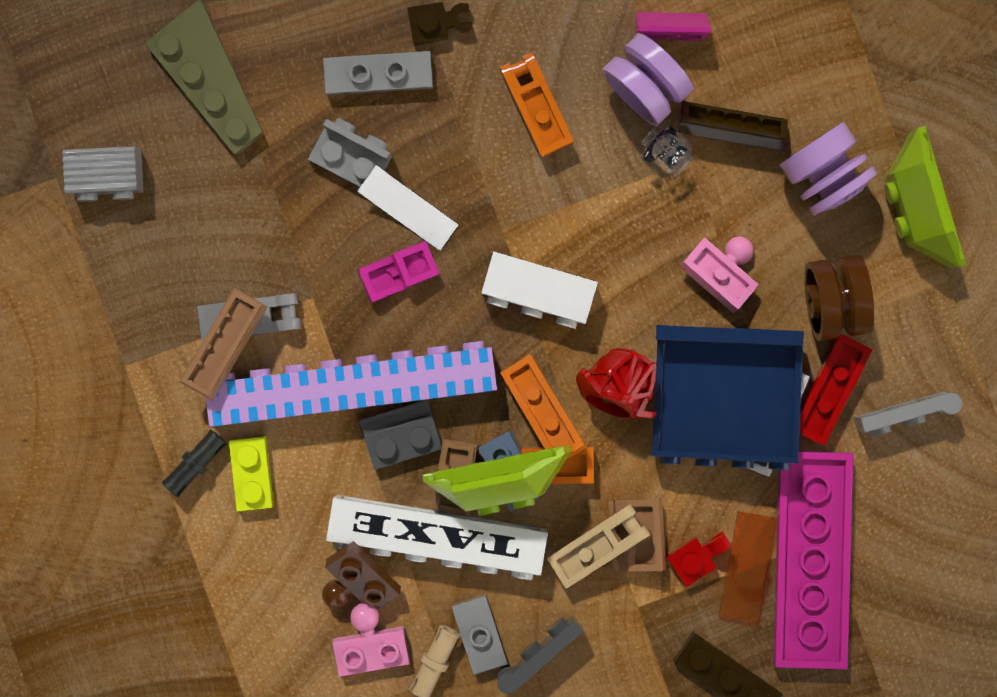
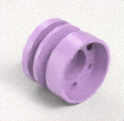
[779,122,878,216]

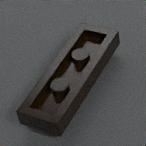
[673,631,783,697]

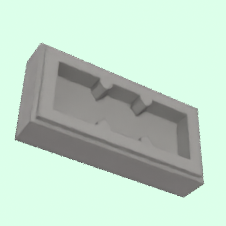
[452,594,508,675]

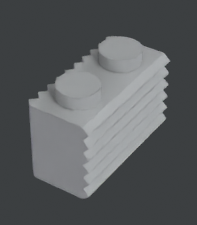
[62,146,143,202]

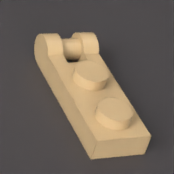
[547,504,650,589]

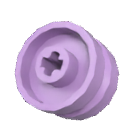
[601,33,694,127]

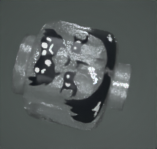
[640,125,694,179]

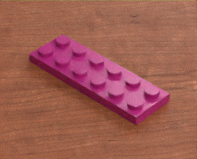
[773,451,853,669]

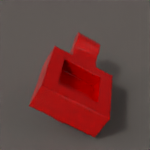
[666,531,732,587]

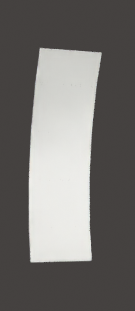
[357,165,458,251]

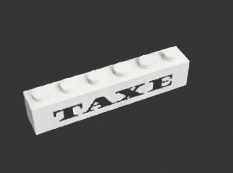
[326,495,548,580]

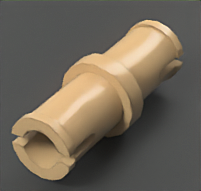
[409,625,460,697]

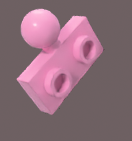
[679,236,759,313]
[332,603,410,677]

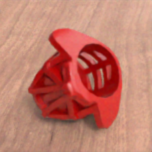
[576,348,657,419]

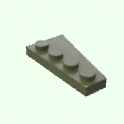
[145,0,264,156]

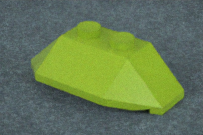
[884,126,967,269]
[422,444,572,516]

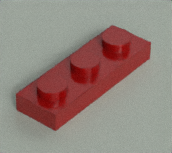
[799,334,873,446]

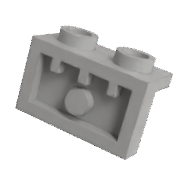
[308,118,392,187]

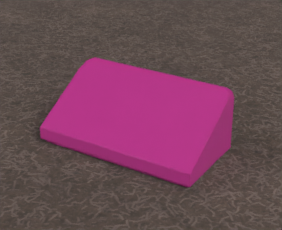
[635,12,711,41]

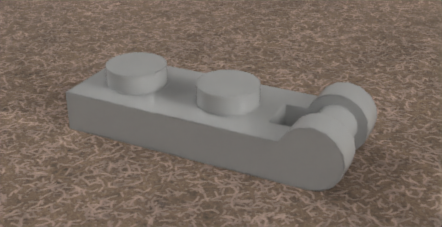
[197,293,302,341]
[853,392,962,437]

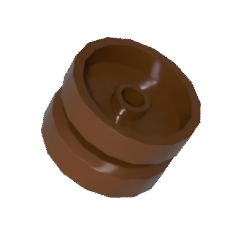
[804,255,874,341]

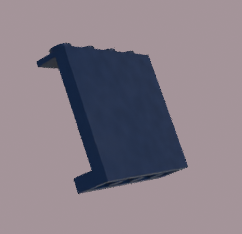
[651,325,804,470]

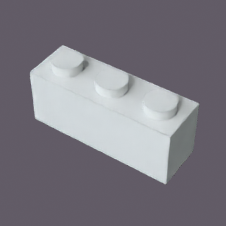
[481,251,598,329]

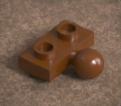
[322,541,401,609]

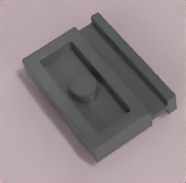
[359,399,442,470]

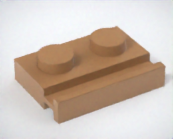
[608,498,666,572]

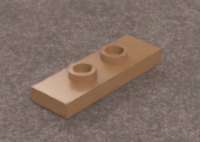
[179,288,267,401]

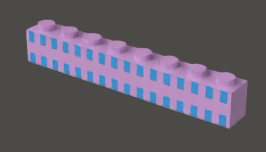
[206,341,497,427]

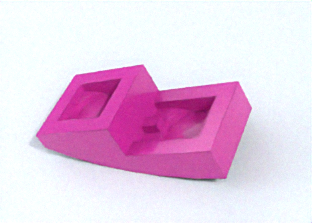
[357,241,440,304]

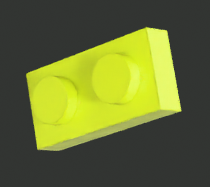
[229,436,274,512]

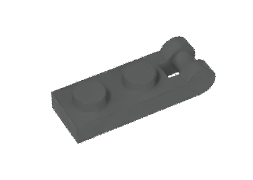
[497,615,584,694]

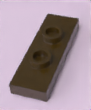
[678,101,788,151]

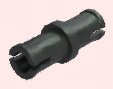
[161,429,227,498]

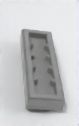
[323,51,433,96]

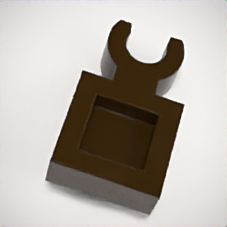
[407,2,472,46]

